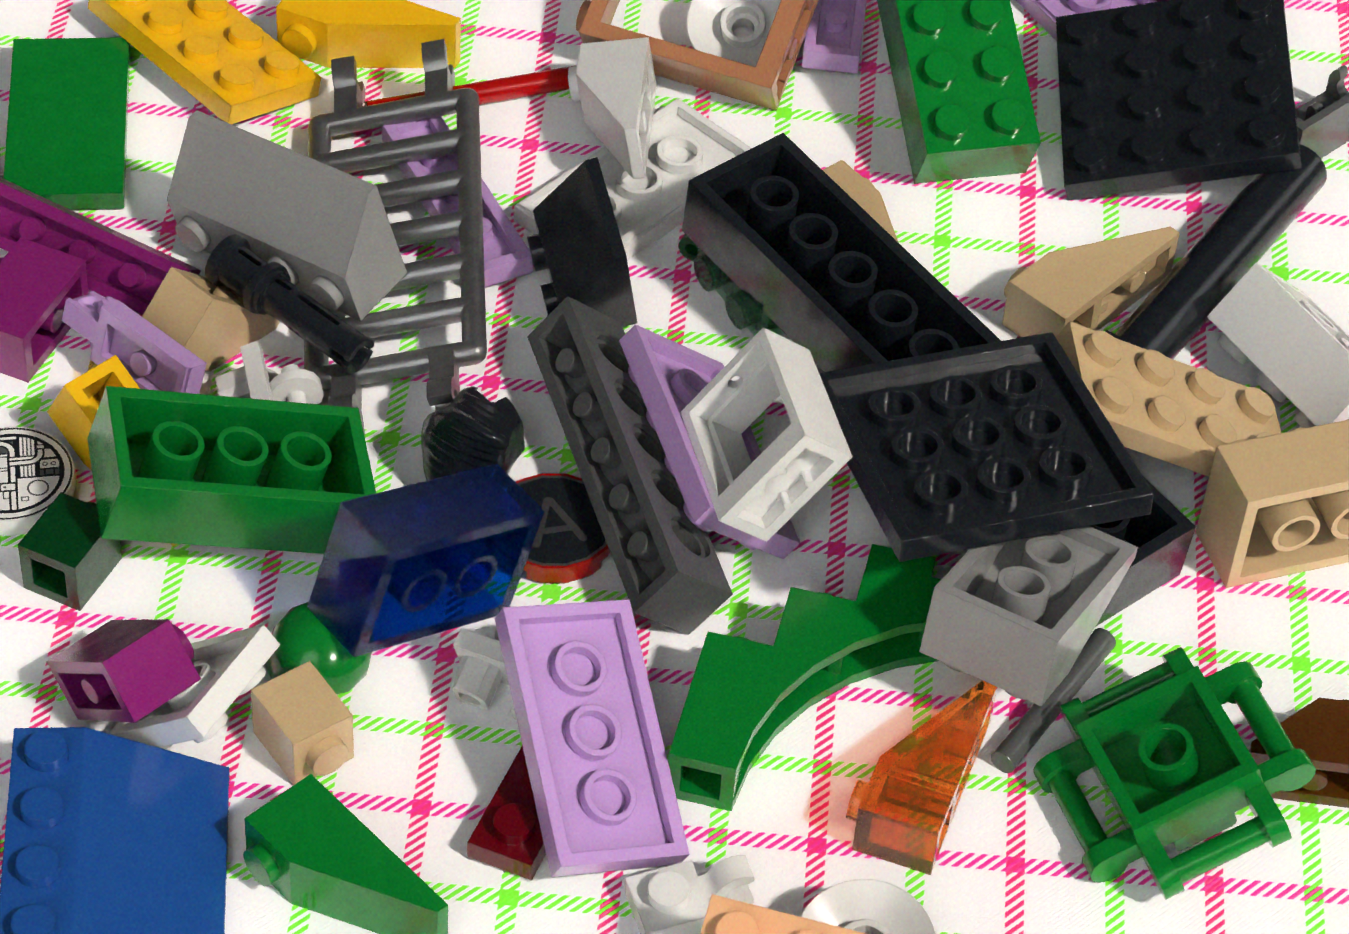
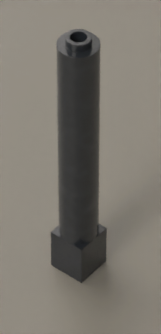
[1105,144,1327,359]

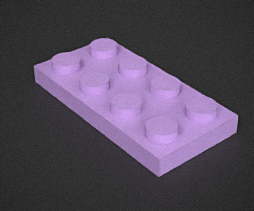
[619,324,800,559]
[495,599,690,877]

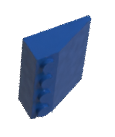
[0,727,230,934]

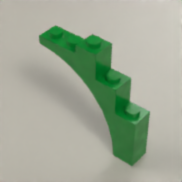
[668,544,941,812]

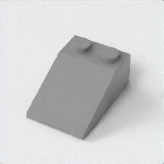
[919,526,1138,706]

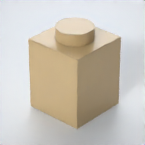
[251,661,354,785]

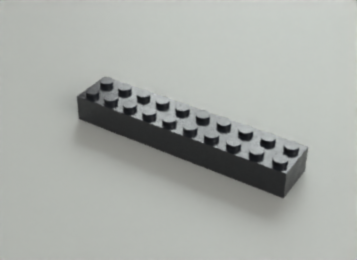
[682,133,1196,626]

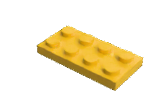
[88,0,321,124]

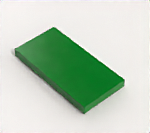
[3,37,130,210]

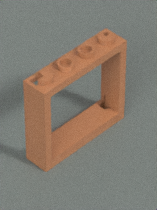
[576,0,819,111]

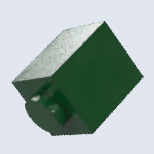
[18,492,122,611]

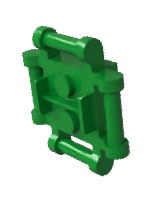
[1033,647,1316,900]

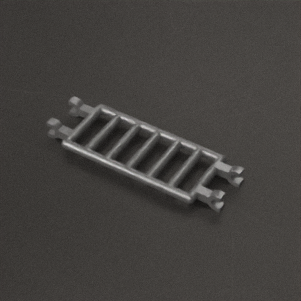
[304,39,487,436]

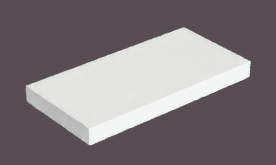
[514,98,752,261]

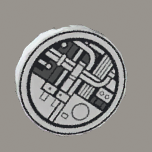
[0,426,77,536]

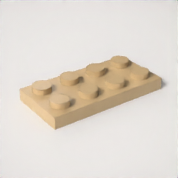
[1056,321,1281,477]

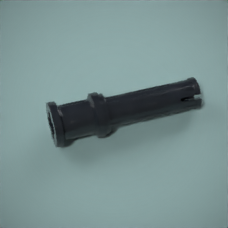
[205,234,374,374]

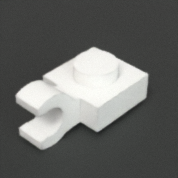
[625,855,755,934]

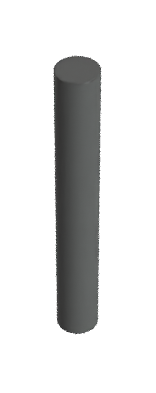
[991,628,1116,773]

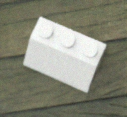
[1207,262,1349,428]

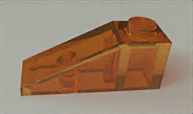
[846,680,998,875]

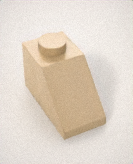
[142,267,280,372]

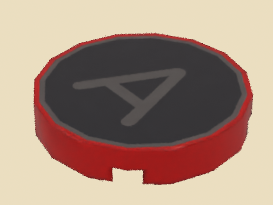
[490,473,611,583]

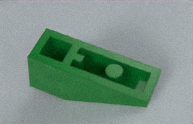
[243,774,448,934]

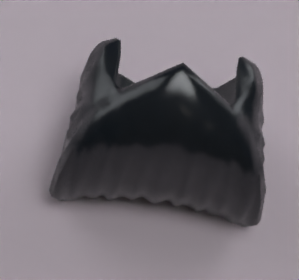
[421,386,525,497]

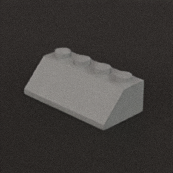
[167,110,407,321]

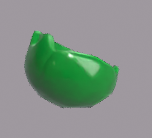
[264,601,373,694]

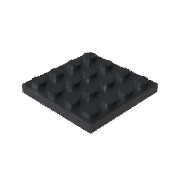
[1056,0,1302,200]
[819,332,1154,562]

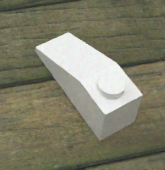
[568,37,657,179]

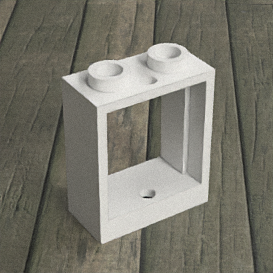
[680,327,852,542]

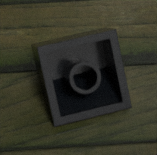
[527,157,638,327]

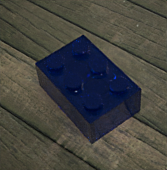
[307,464,545,657]

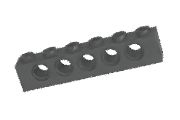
[527,296,733,635]

